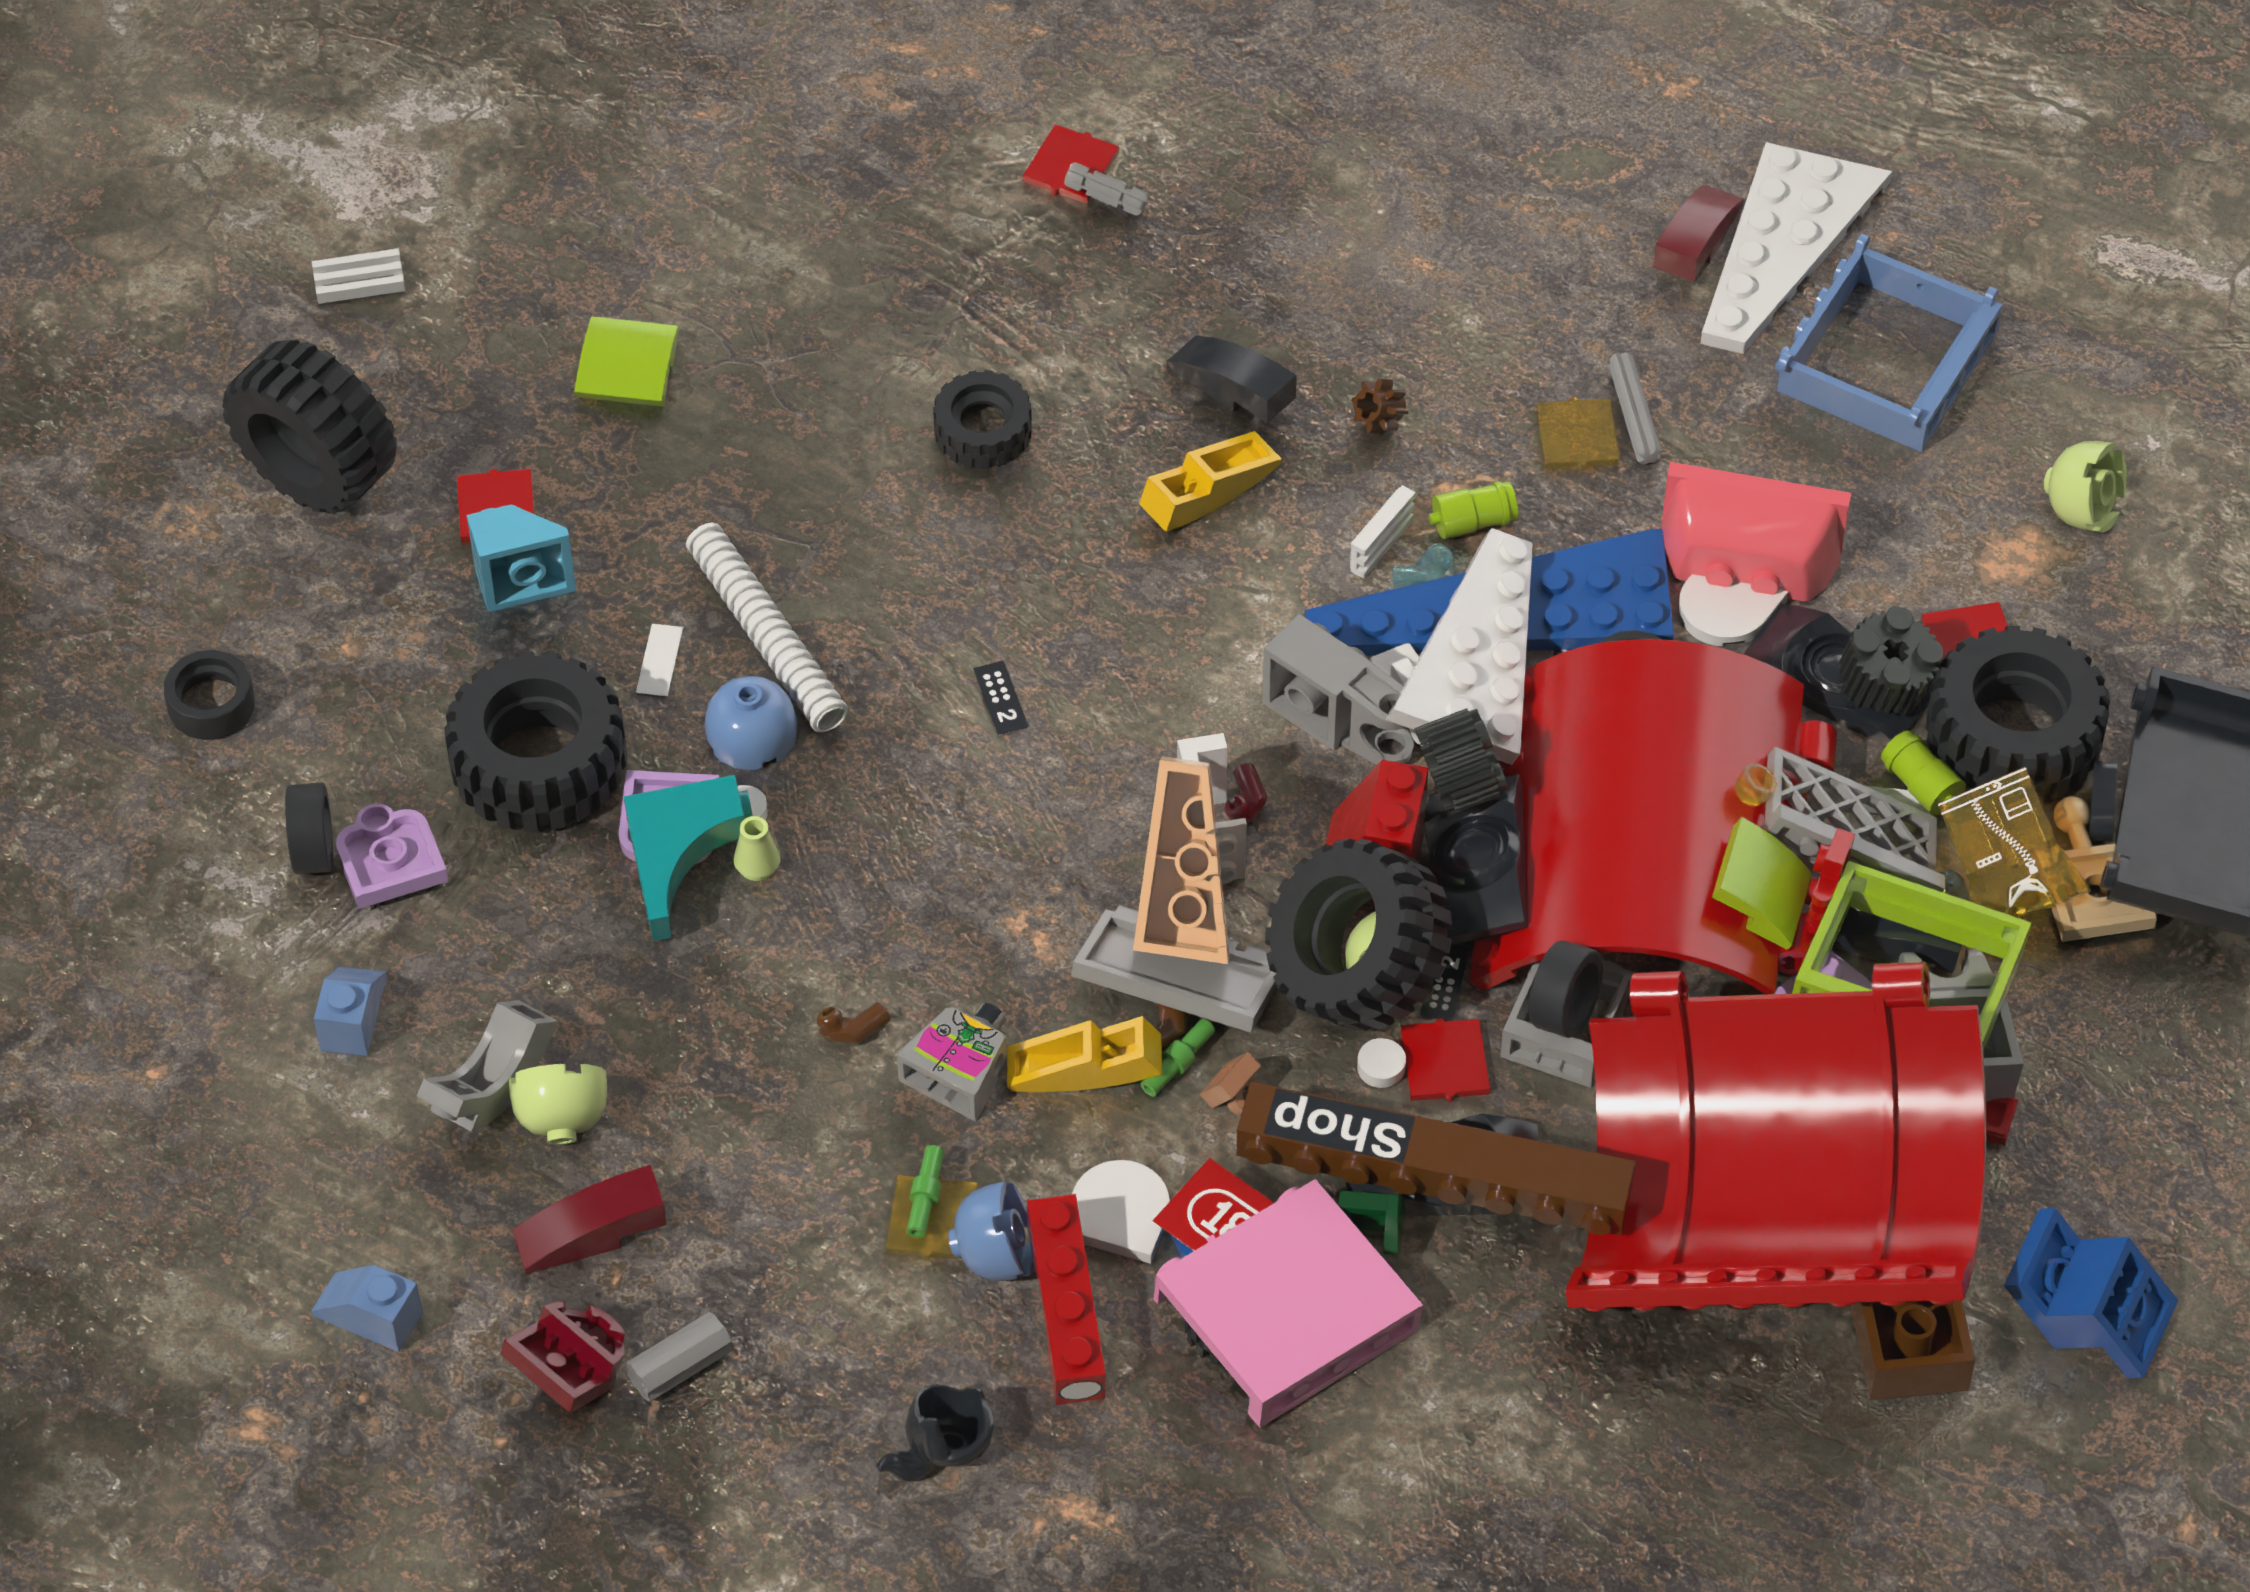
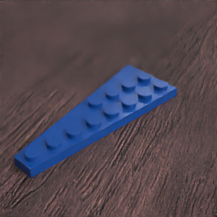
[1304,528,1674,656]

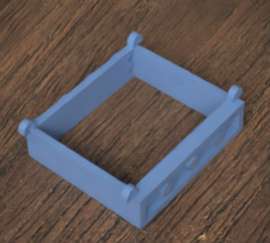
[1775,233,2003,452]

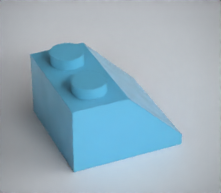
[467,505,576,613]

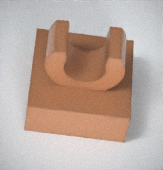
[1199,1052,1263,1116]

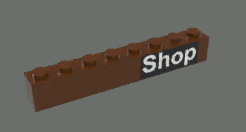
[1237,1081,1636,1236]

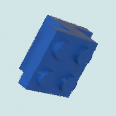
[2004,1208,2178,1378]

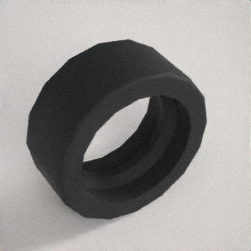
[164,650,255,740]
[285,782,333,874]
[1529,940,1603,1038]

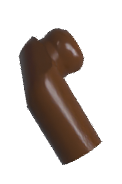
[817,1002,891,1044]
[1155,1003,1188,1051]

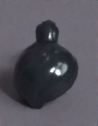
[876,1384,994,1482]

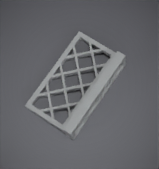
[1760,746,1945,892]

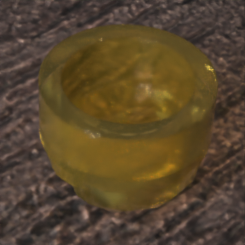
[1735,763,1778,806]

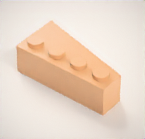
[1133,756,1230,964]

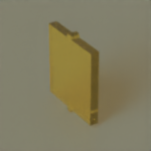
[1537,397,1619,470]
[886,1175,978,1261]

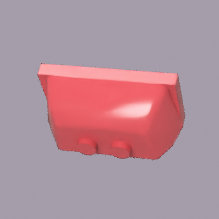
[1661,462,1851,602]

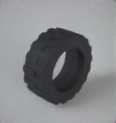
[933,370,1032,469]

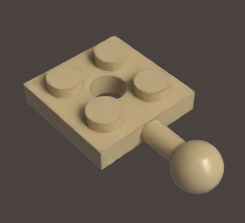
[2038,796,2157,942]

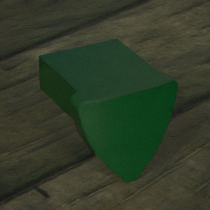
[1338,1190,1406,1255]

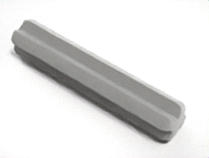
[1609,352,1661,465]

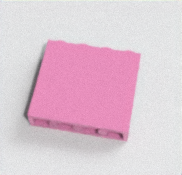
[1154,1179,1423,1428]

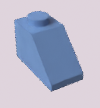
[314,966,387,1056]
[311,1265,423,1352]

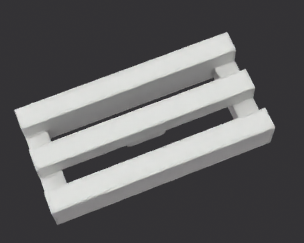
[312,248,405,304]
[1350,485,1416,579]

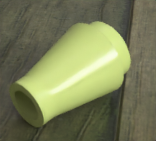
[733,816,780,881]

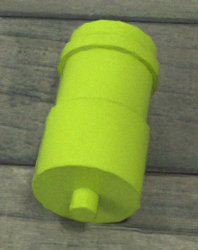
[1428,481,1518,539]
[1881,730,1966,816]

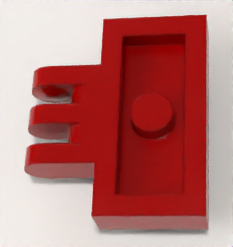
[1804,828,1856,934]

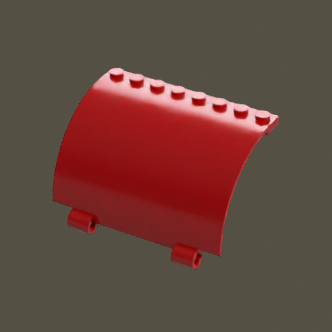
[1469,639,1837,995]
[1565,962,1986,1311]

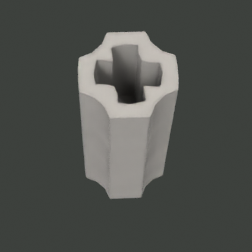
[626,1312,733,1402]

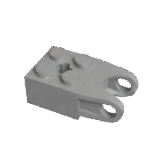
[1262,614,1414,765]
[1898,949,2024,1101]

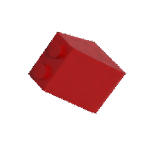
[1325,760,1429,903]

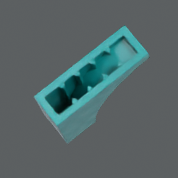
[623,775,753,941]

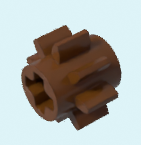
[1351,378,1408,433]

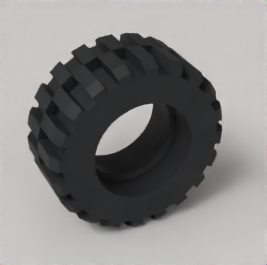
[222,339,397,513]
[1925,626,2110,806]
[444,651,627,832]
[1265,838,1452,1031]

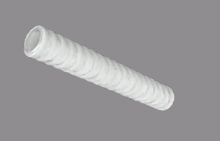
[686,522,848,732]

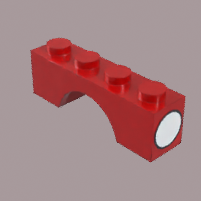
[1027,1194,1106,1405]

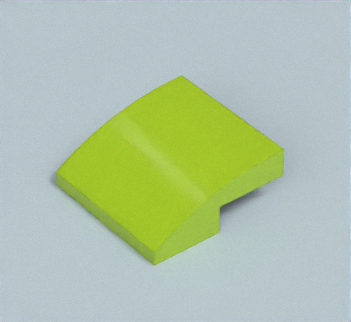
[574,316,679,407]
[1712,817,1812,950]

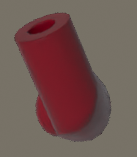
[1224,763,1267,824]

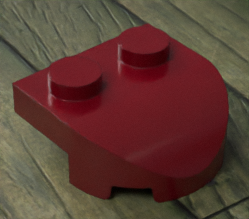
[500,1301,625,1413]

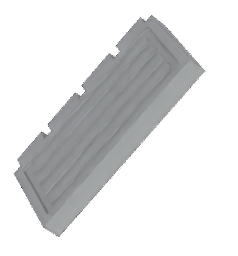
[1071,905,1277,1033]

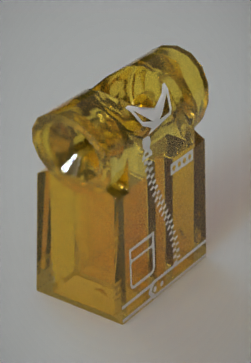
[1938,767,2090,919]

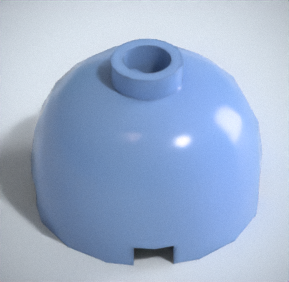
[704,675,798,770]
[948,1181,1034,1282]

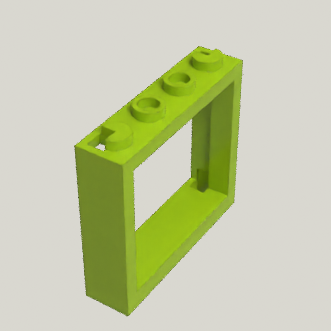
[1792,861,2032,1051]

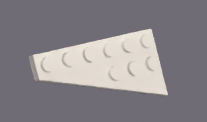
[1700,142,1892,354]
[1385,528,1533,765]

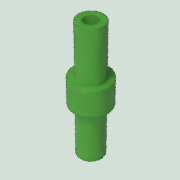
[1141,1019,1215,1097]
[906,1145,944,1238]

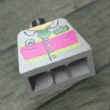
[897,1002,1007,1122]

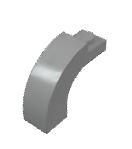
[417,1000,558,1132]

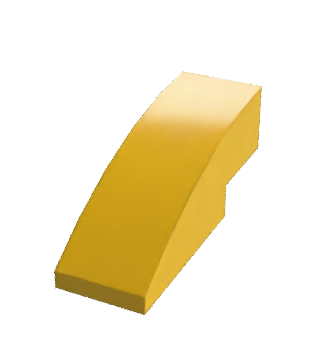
[1139,431,1282,532]
[1007,1016,1162,1092]

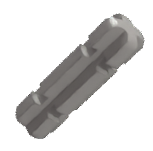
[1064,162,1148,216]

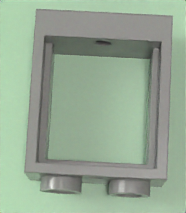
[1500,961,1633,1088]

